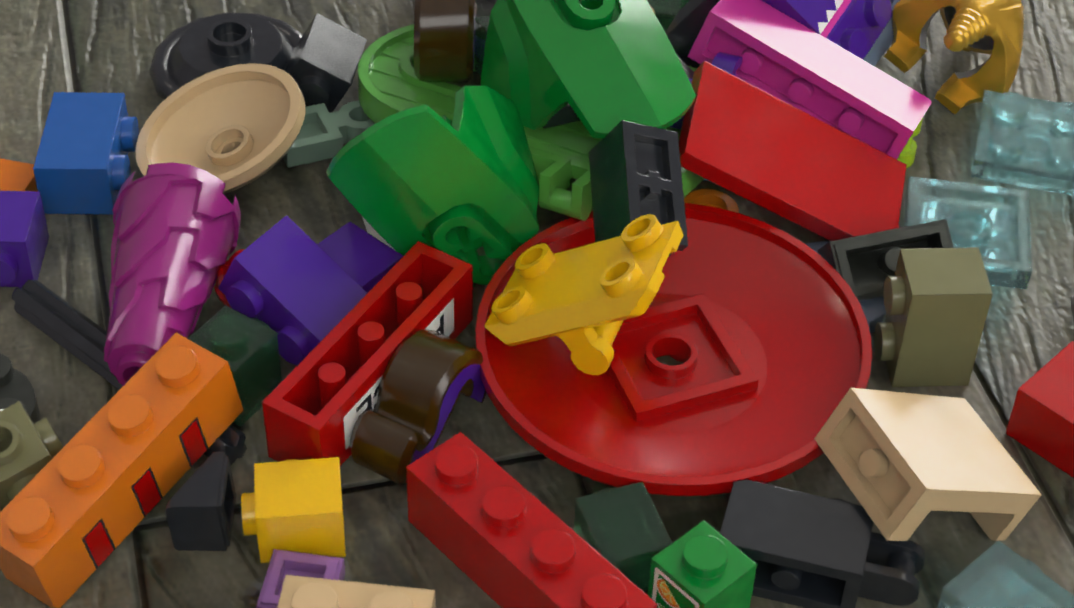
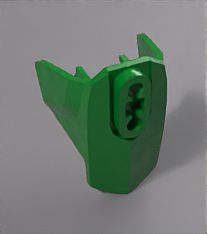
[481,0,696,139]
[326,85,539,287]

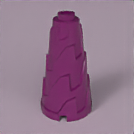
[104,162,241,386]

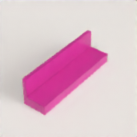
[687,0,932,159]

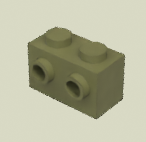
[874,247,993,387]

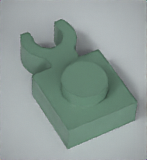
[283,101,375,168]

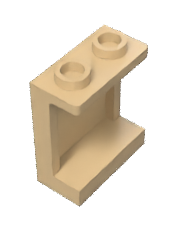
[814,388,1042,541]

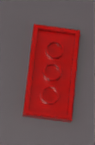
[679,61,907,241]

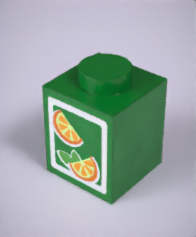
[648,520,757,608]

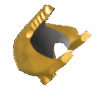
[884,0,1024,115]

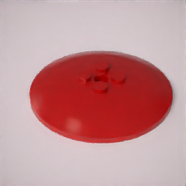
[476,203,872,496]

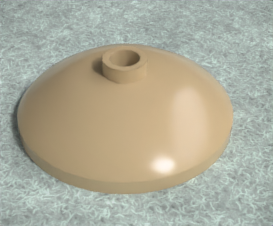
[135,63,305,194]

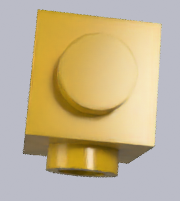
[241,457,346,563]

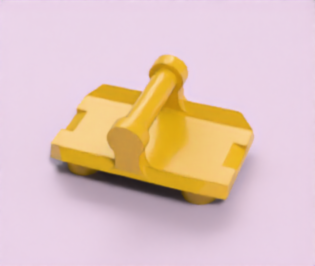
[485,214,683,375]

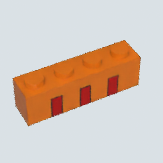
[0,333,244,608]

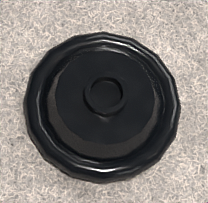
[149,12,303,100]

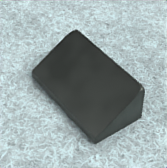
[817,219,954,301]

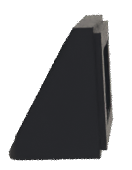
[165,451,237,551]

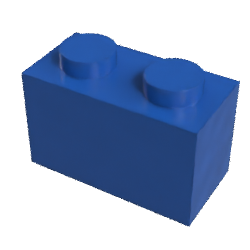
[33,92,139,215]

